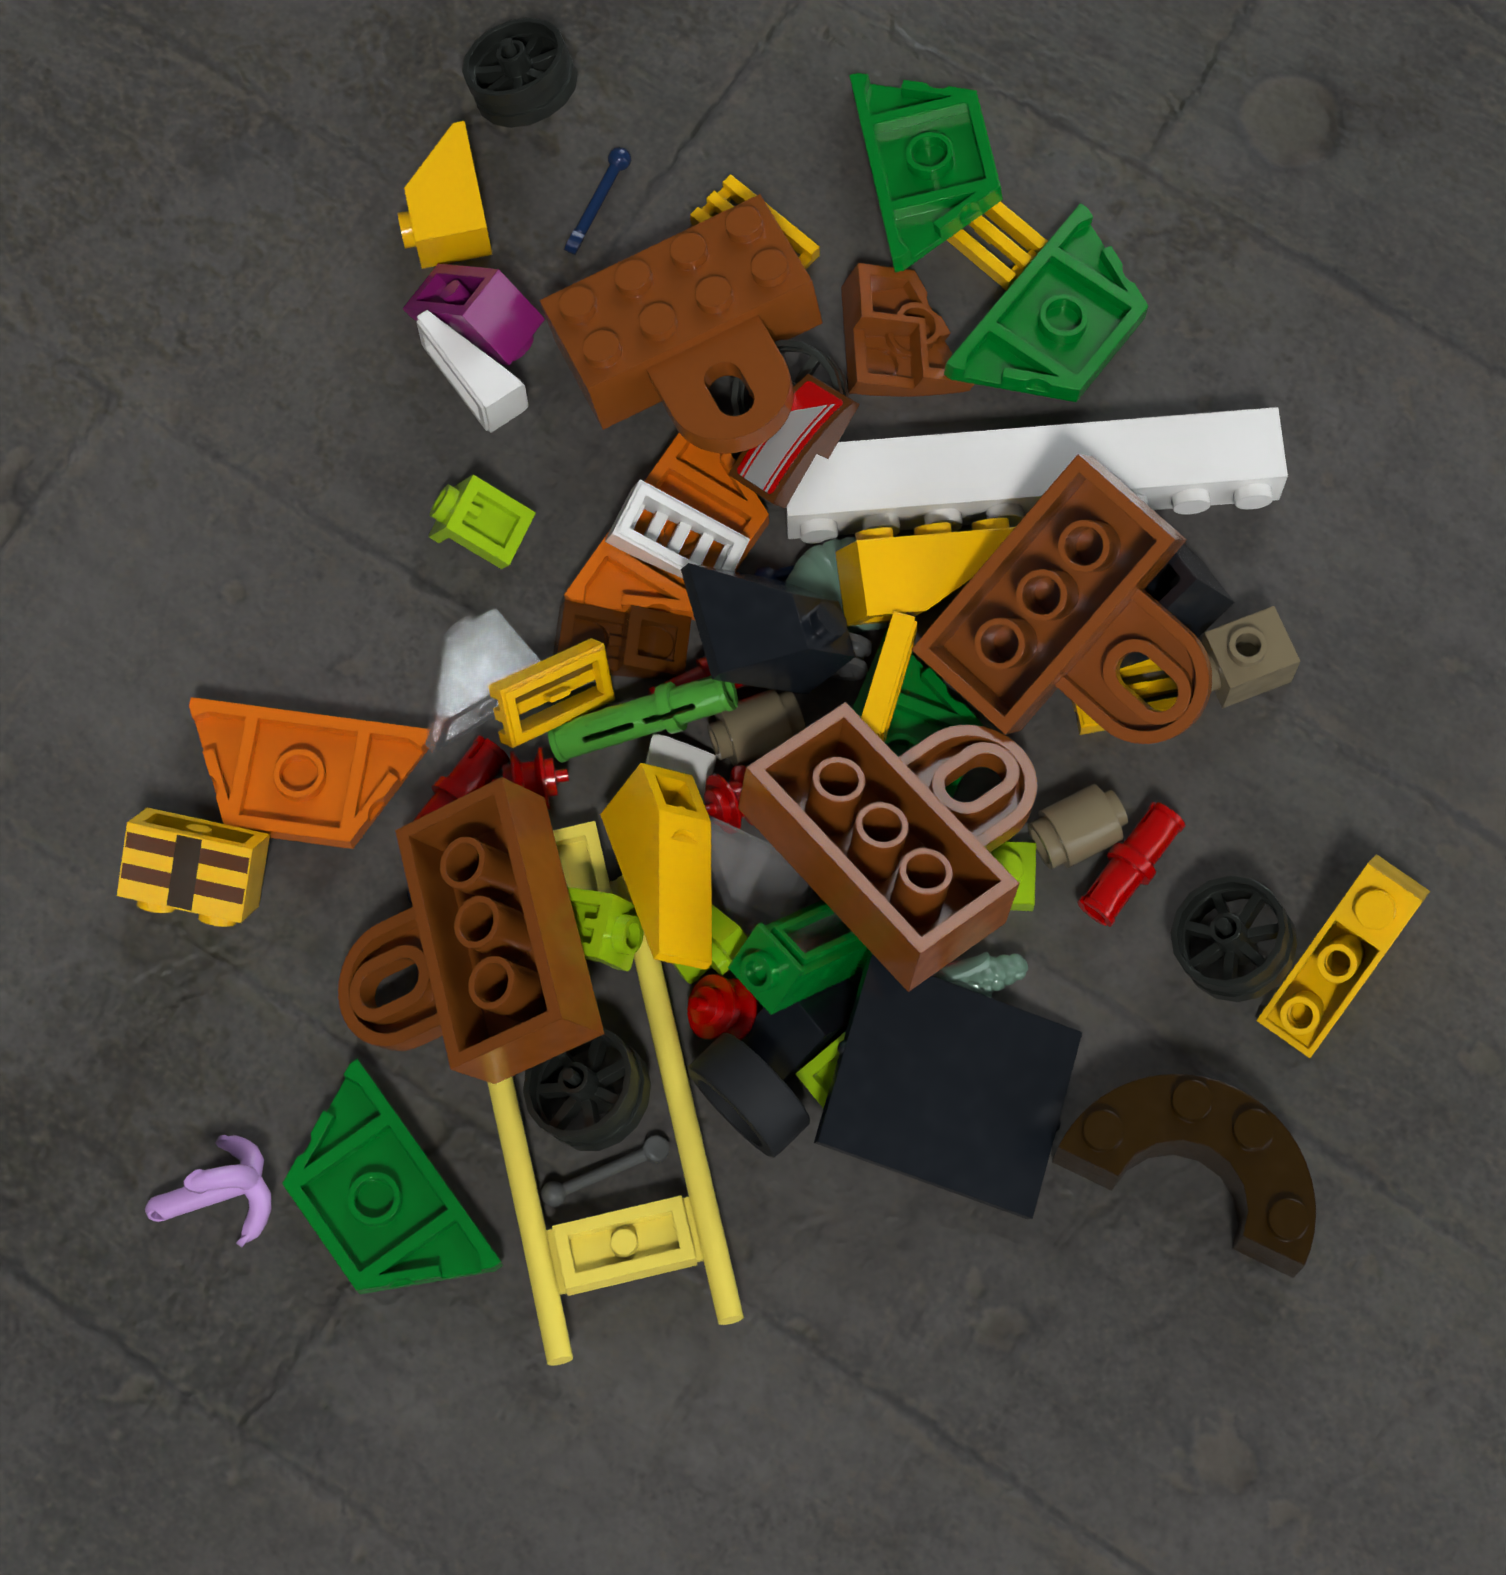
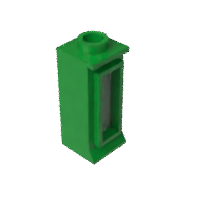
[728,900,872,1015]

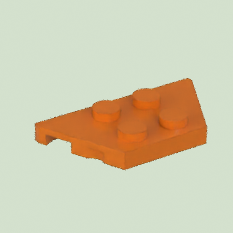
[564,433,769,620]
[189,697,433,849]

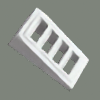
[416,310,528,433]
[605,479,750,578]

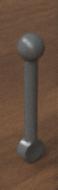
[541,1135,669,1207]

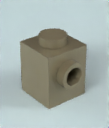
[1201,606,1301,709]

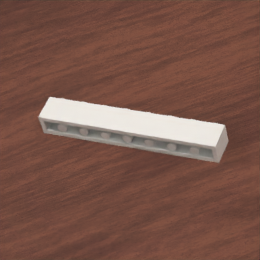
[785,407,1288,544]

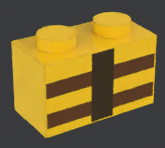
[117,807,270,927]

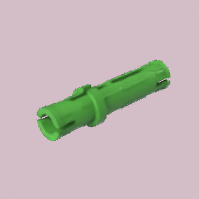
[548,676,738,763]

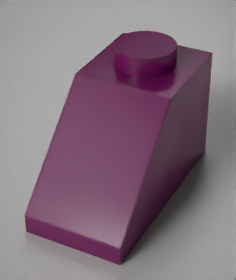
[402,264,545,365]

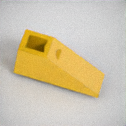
[835,518,1015,626]
[600,763,712,970]
[1256,854,1430,1058]

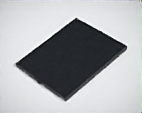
[814,954,1083,1219]

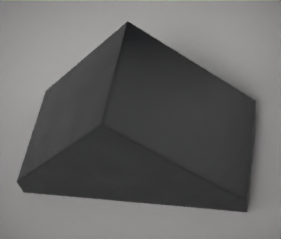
[741,978,858,1083]

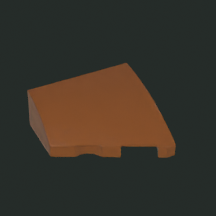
[841,263,975,397]

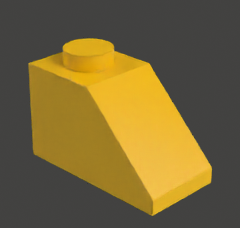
[397,121,492,269]

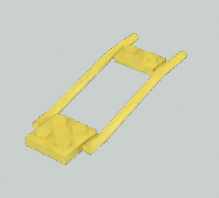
[487,821,744,1366]

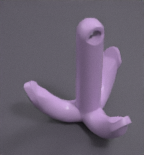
[145,1135,272,1248]

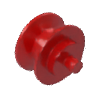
[492,746,569,810]
[704,765,754,836]
[687,974,757,1040]

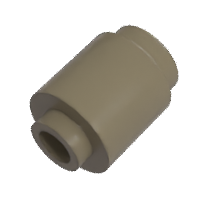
[707,689,806,767]
[1028,784,1128,870]

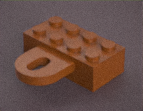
[539,194,823,453]
[911,454,1212,744]
[738,702,1037,992]
[338,777,604,1084]

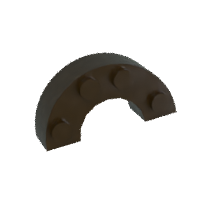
[1052,1074,1316,1278]

